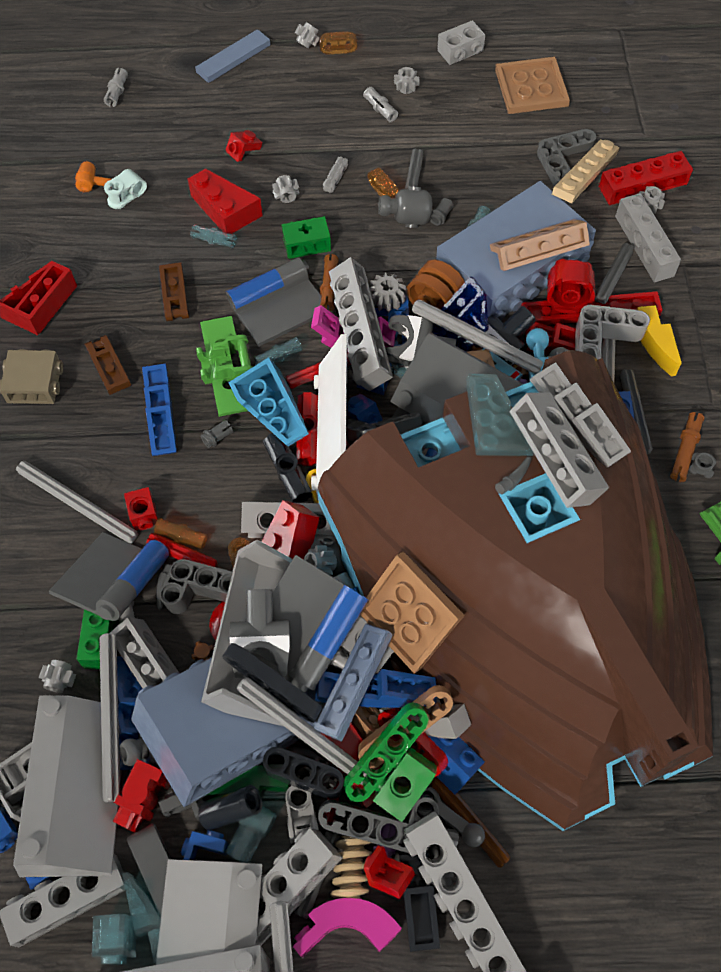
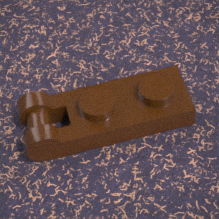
[159,262,189,322]
[85,335,131,395]

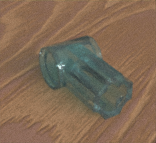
[225,806,277,863]

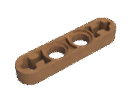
[358,685,453,769]

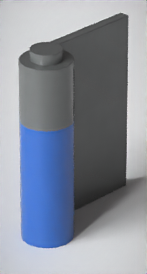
[226,258,329,346]
[49,532,169,621]
[254,555,369,692]

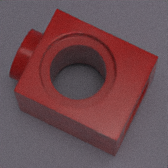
[124,487,159,530]

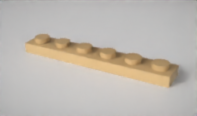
[552,139,620,203]

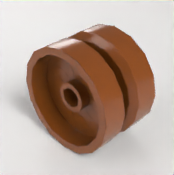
[407,260,466,314]

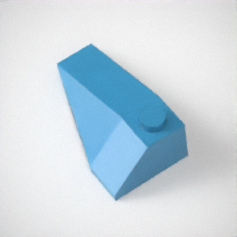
[228,357,309,446]

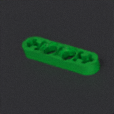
[344,703,428,802]

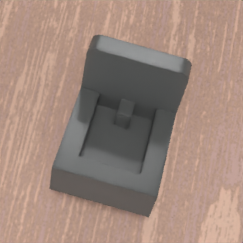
[158,791,204,822]

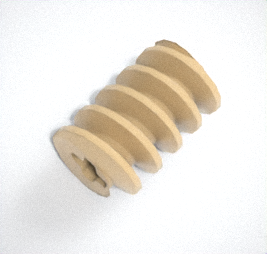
[331,836,372,900]

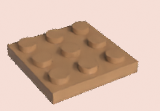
[495,57,570,114]
[360,551,465,673]

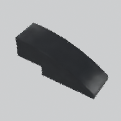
[398,850,440,952]

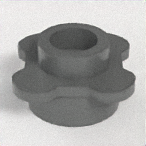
[689,453,716,478]

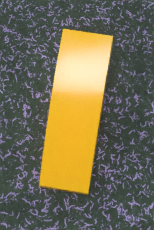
[637,305,681,376]

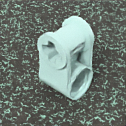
[104,169,147,209]

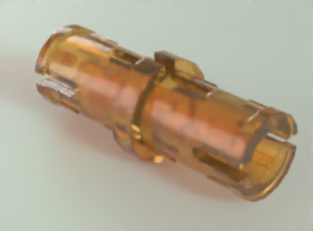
[154,518,208,549]

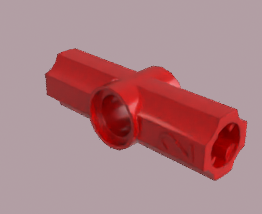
[296,392,318,466]

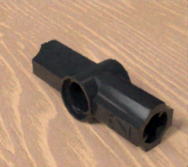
[263,433,312,503]

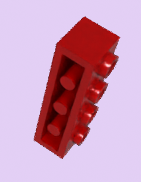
[599,151,693,205]

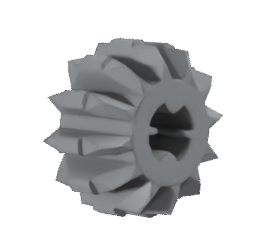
[369,272,407,313]

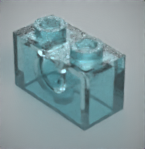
[92,914,137,965]

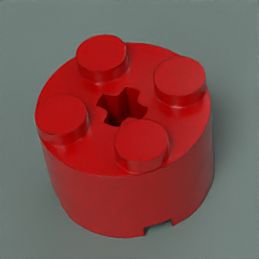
[547,259,595,314]

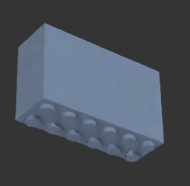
[436,181,596,322]
[131,658,316,807]

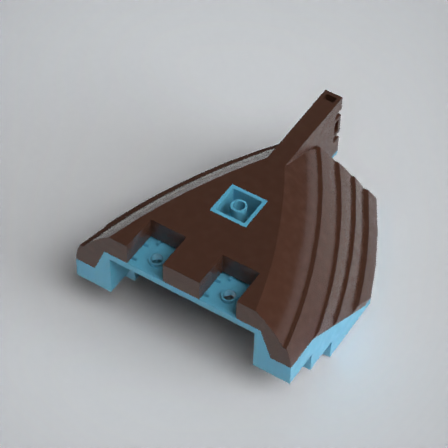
[318,350,713,831]

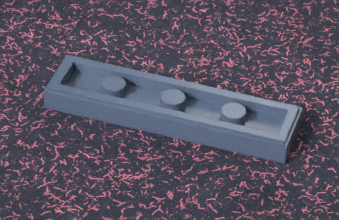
[195,29,270,83]
[314,623,393,742]

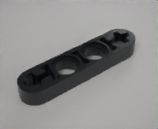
[222,643,323,723]

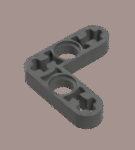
[537,129,596,186]
[346,413,423,442]

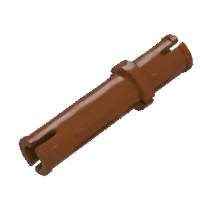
[320,254,339,312]
[670,412,705,482]

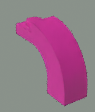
[311,305,396,352]
[293,898,402,958]

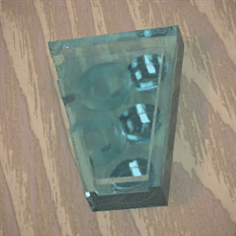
[466,374,534,456]

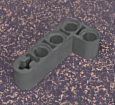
[160,559,233,614]
[318,794,439,853]

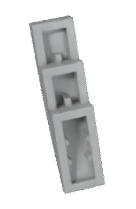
[530,362,631,468]

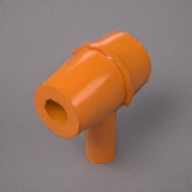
[75,162,112,192]

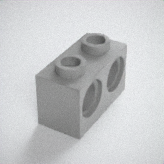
[437,20,485,65]

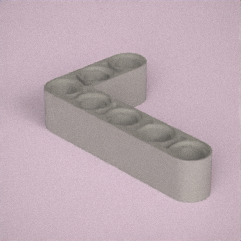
[575,305,650,360]

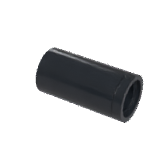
[198,785,263,830]

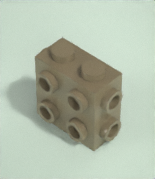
[0,349,63,404]

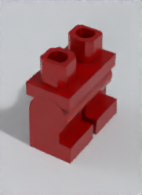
[112,759,170,833]

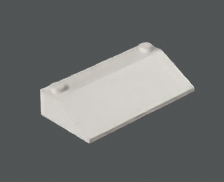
[311,334,348,500]

